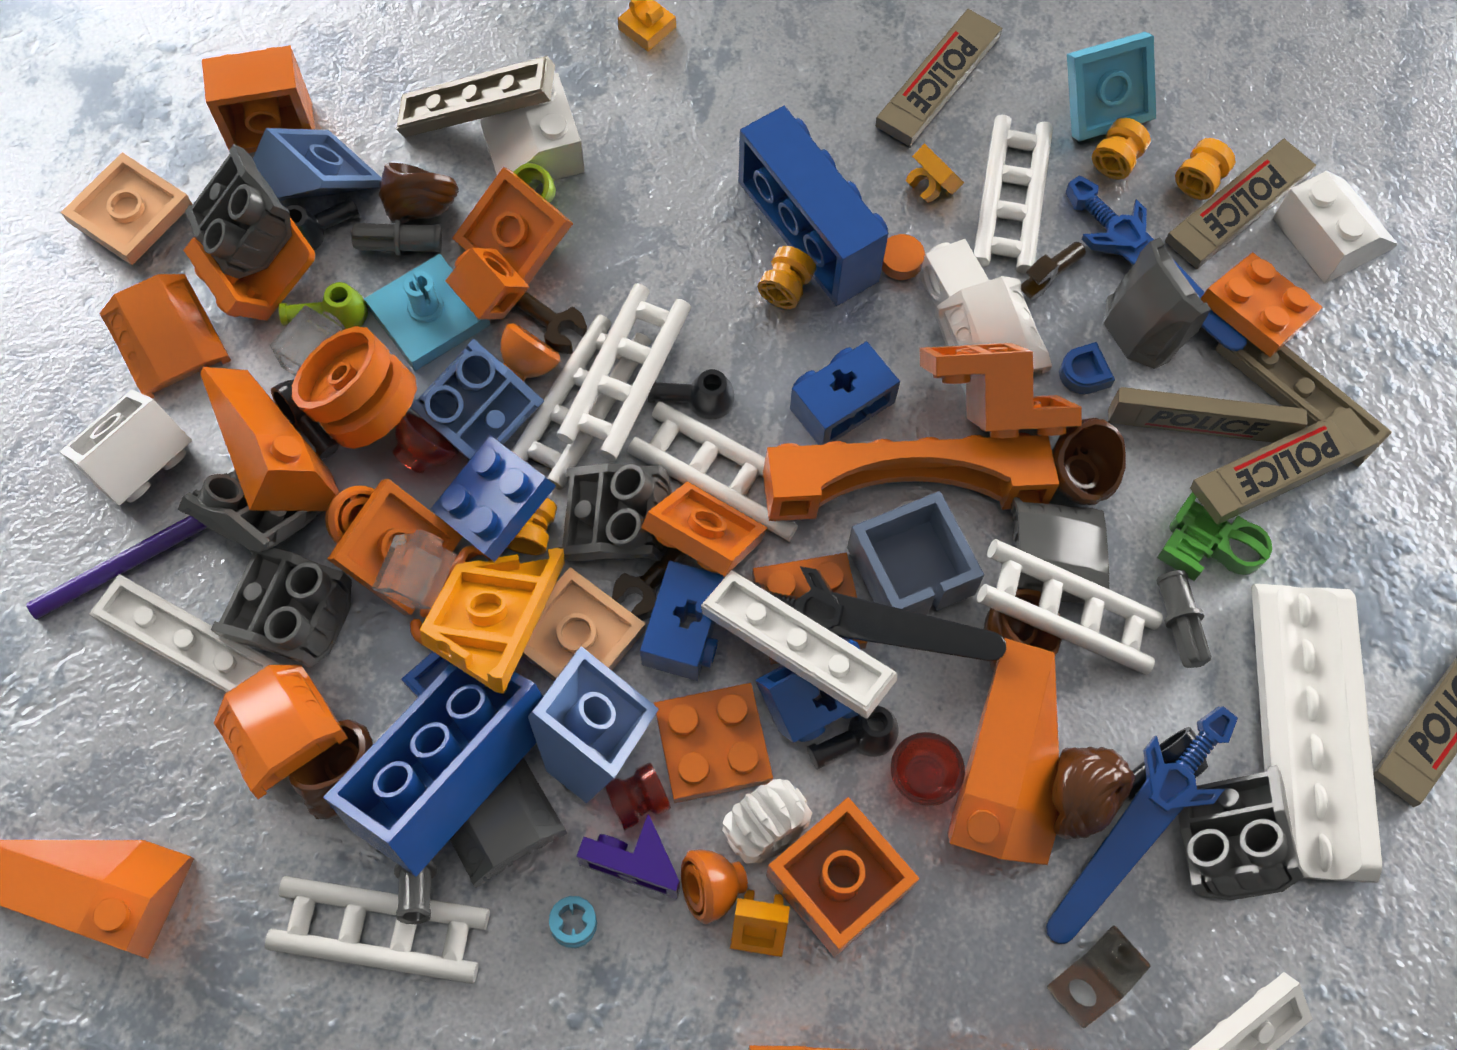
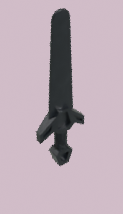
[753,566,1006,661]

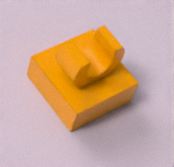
[618,0,676,52]
[906,143,964,203]
[730,889,790,957]

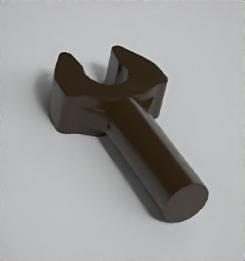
[1021,242,1086,300]
[515,291,587,354]
[612,547,687,620]

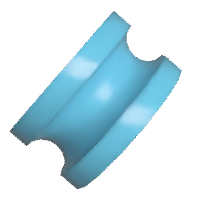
[549,896,597,949]

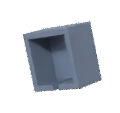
[847,491,984,615]

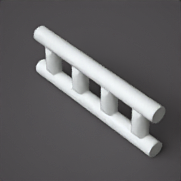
[974,115,1053,274]
[556,283,691,461]
[511,314,651,490]
[627,401,798,541]
[977,539,1163,675]
[265,876,490,984]

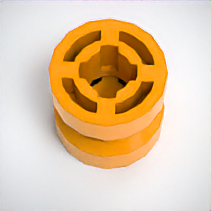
[1092,118,1151,180]
[1175,138,1236,200]
[757,246,817,309]
[507,498,557,555]

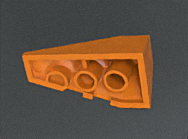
[200,367,339,511]
[947,638,1059,865]
[0,840,194,959]

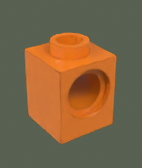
[445,247,529,319]

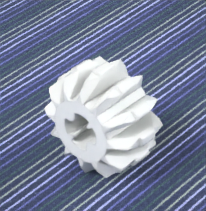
[722,779,813,864]

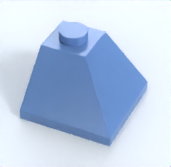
[253,128,382,201]
[528,646,659,803]

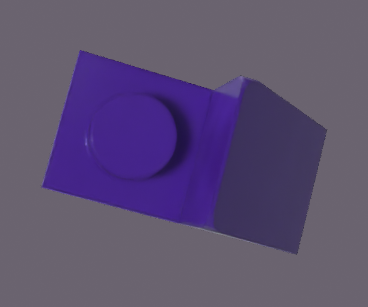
[576,815,680,899]

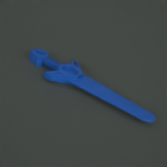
[1065,175,1247,351]
[1046,706,1238,944]

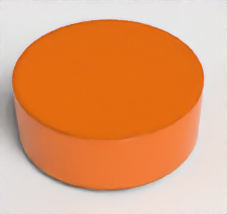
[882,234,925,280]

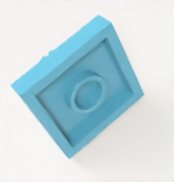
[1067,32,1156,141]
[364,254,491,371]

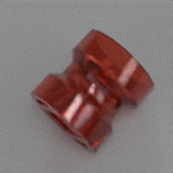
[604,762,671,831]

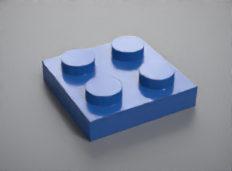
[430,435,556,562]

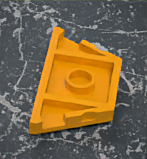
[420,548,565,694]

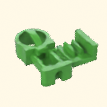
[1157,492,1272,581]

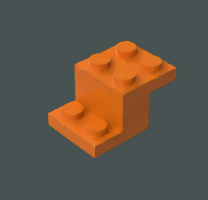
[920,343,1082,438]

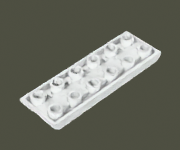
[1251,584,1382,883]

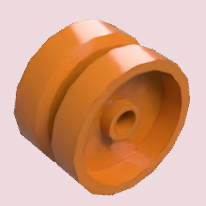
[292,326,417,449]

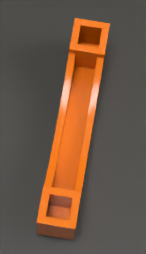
[763,433,1059,521]

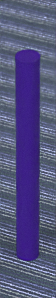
[26,515,208,620]

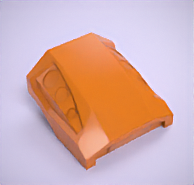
[99,274,231,398]
[214,665,348,799]

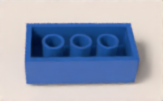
[738,105,889,307]
[323,663,543,877]

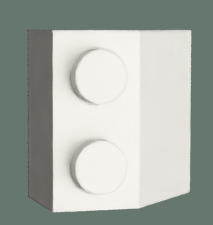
[480,73,585,184]
[1272,171,1397,284]
[60,390,193,506]

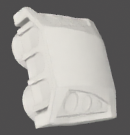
[934,276,1052,394]

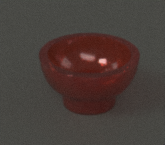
[392,411,458,473]
[890,732,965,806]

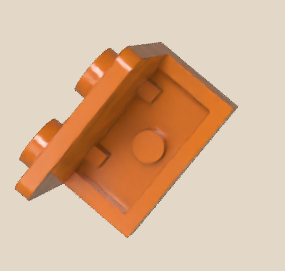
[183,218,315,321]

